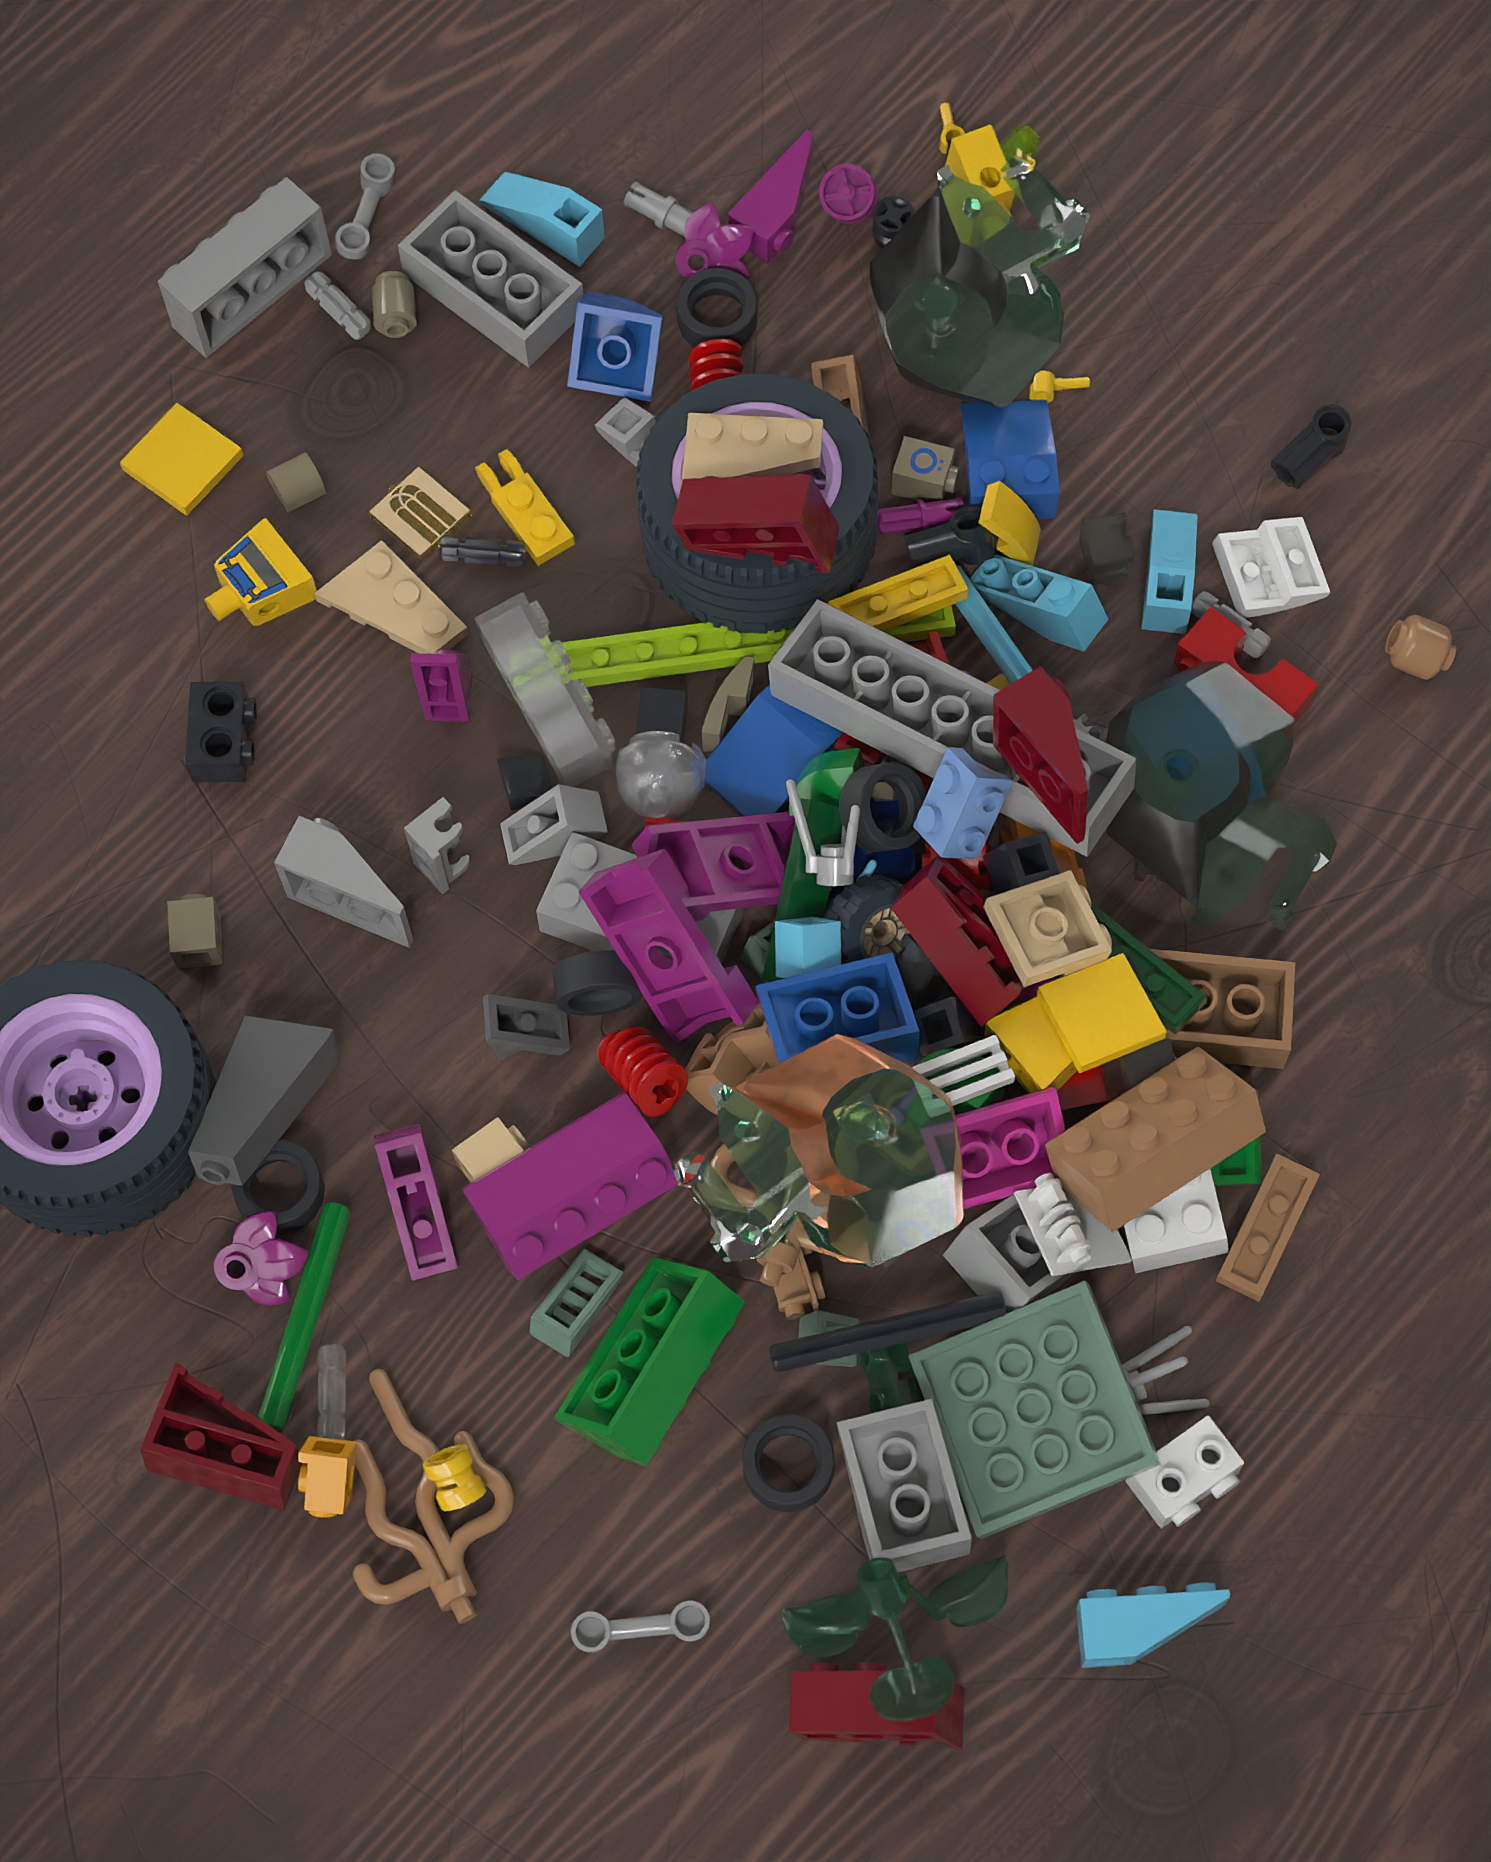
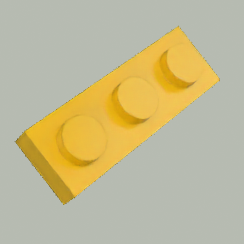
[828,555,969,632]

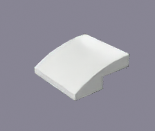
[1212,517,1330,618]

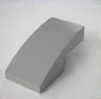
[595,397,656,467]

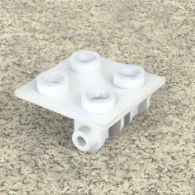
[1014,1173,1132,1276]

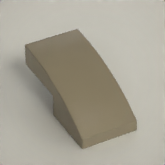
[702,657,755,753]

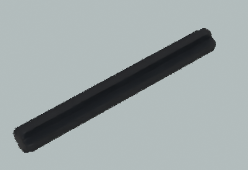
[769,1292,1006,1372]

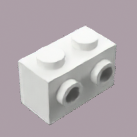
[1126,1415,1244,1529]

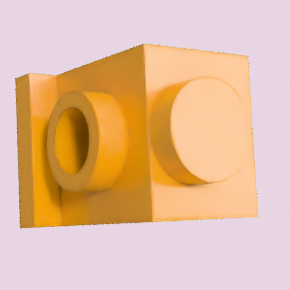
[298,1436,357,1518]

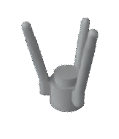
[786,780,860,886]
[1122,1326,1210,1415]

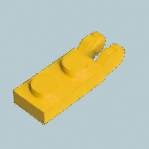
[475,449,575,566]

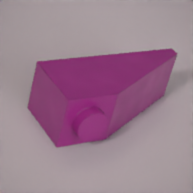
[728,130,813,264]
[410,649,472,722]
[374,1123,458,1281]

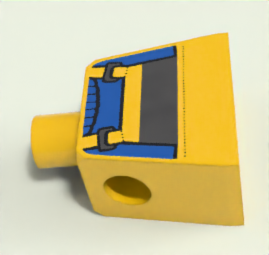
[204,518,317,626]

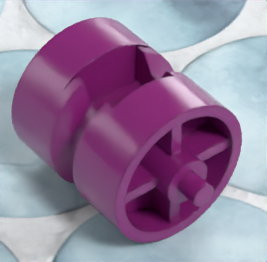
[819,164,879,226]

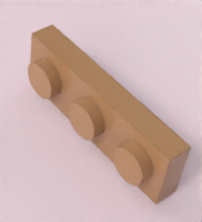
[1216,1154,1320,1302]

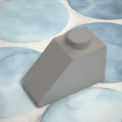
[500,784,608,865]

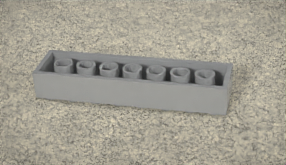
[768,599,1137,857]

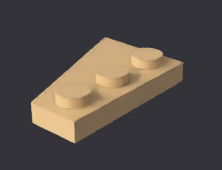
[681,413,823,486]
[314,540,468,653]

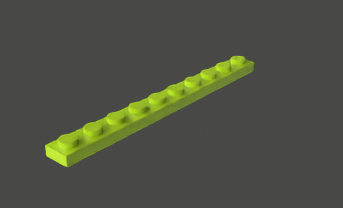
[510,605,956,697]

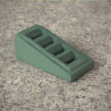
[530,1248,624,1357]

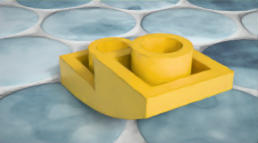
[979,481,1041,566]

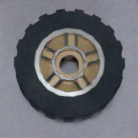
[826,874,923,975]

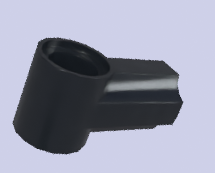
[1271,404,1352,489]
[905,506,996,569]

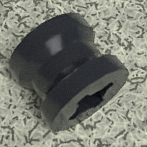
[872,196,915,248]

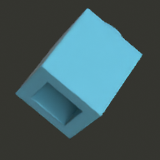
[775,916,841,978]

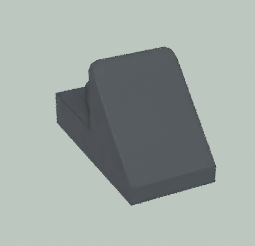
[483,994,570,1060]

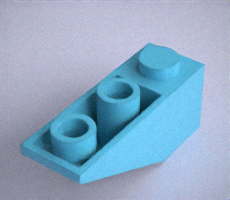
[479,172,605,267]
[1141,509,1197,634]
[970,554,1108,652]
[1076,1583,1230,1668]

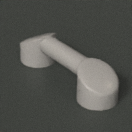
[336,154,394,259]
[571,1601,710,1653]

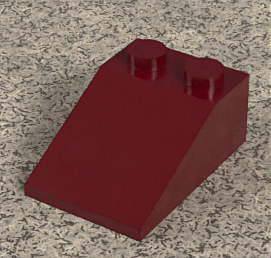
[993,666,1088,844]

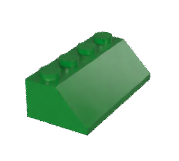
[554,1257,745,1466]

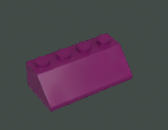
[461,1092,682,1280]

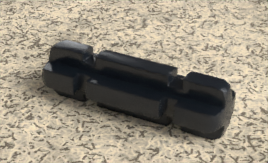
[440,535,526,567]

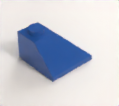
[567,292,663,402]

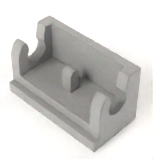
[404,797,470,895]

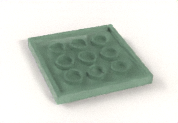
[909,1281,1161,1539]

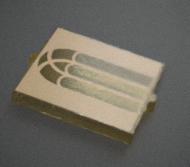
[367,465,473,561]

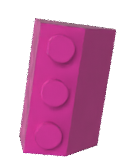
[916,1087,1065,1217]

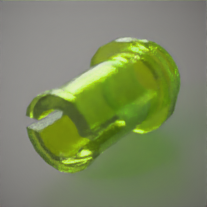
[1000,125,1040,171]

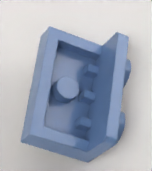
[913,747,1012,859]

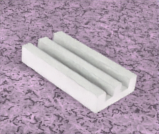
[908,1035,1015,1116]

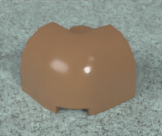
[685,1003,779,1123]

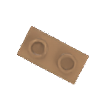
[758,1226,825,1319]

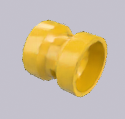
[423,1444,486,1511]

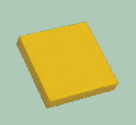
[120,403,244,516]
[1037,953,1167,1073]

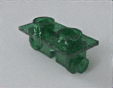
[858,1342,921,1414]

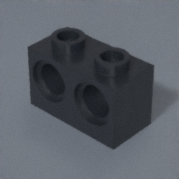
[185,681,257,782]

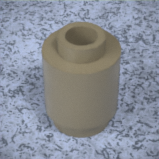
[371,271,417,338]

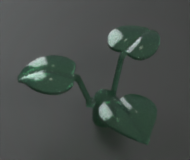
[781,1555,1008,1721]

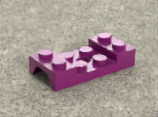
[632,812,832,922]
[578,849,759,1044]

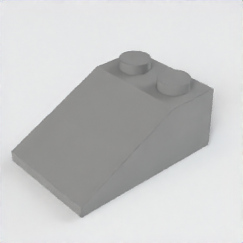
[274,816,414,948]
[943,1195,1077,1314]
[837,1399,972,1578]

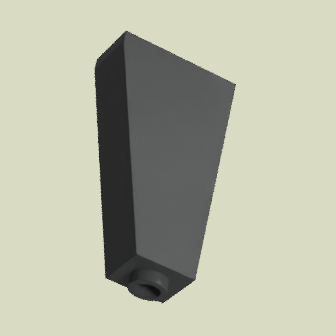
[188,1016,341,1186]

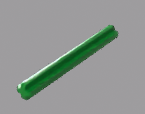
[258,1202,350,1431]

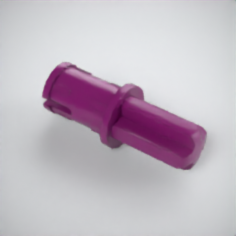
[877,497,964,535]

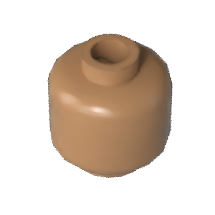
[1385,614,1456,680]

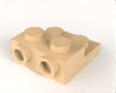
[984,870,1112,987]

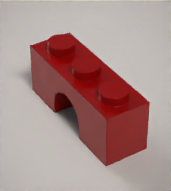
[1173,607,1319,741]

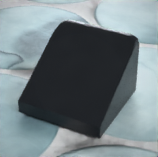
[497,756,551,810]

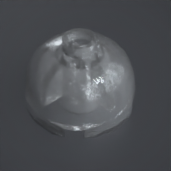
[616,731,707,819]

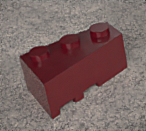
[672,473,840,573]
[891,854,1023,1027]
[140,1361,301,1511]
[789,1662,965,1749]

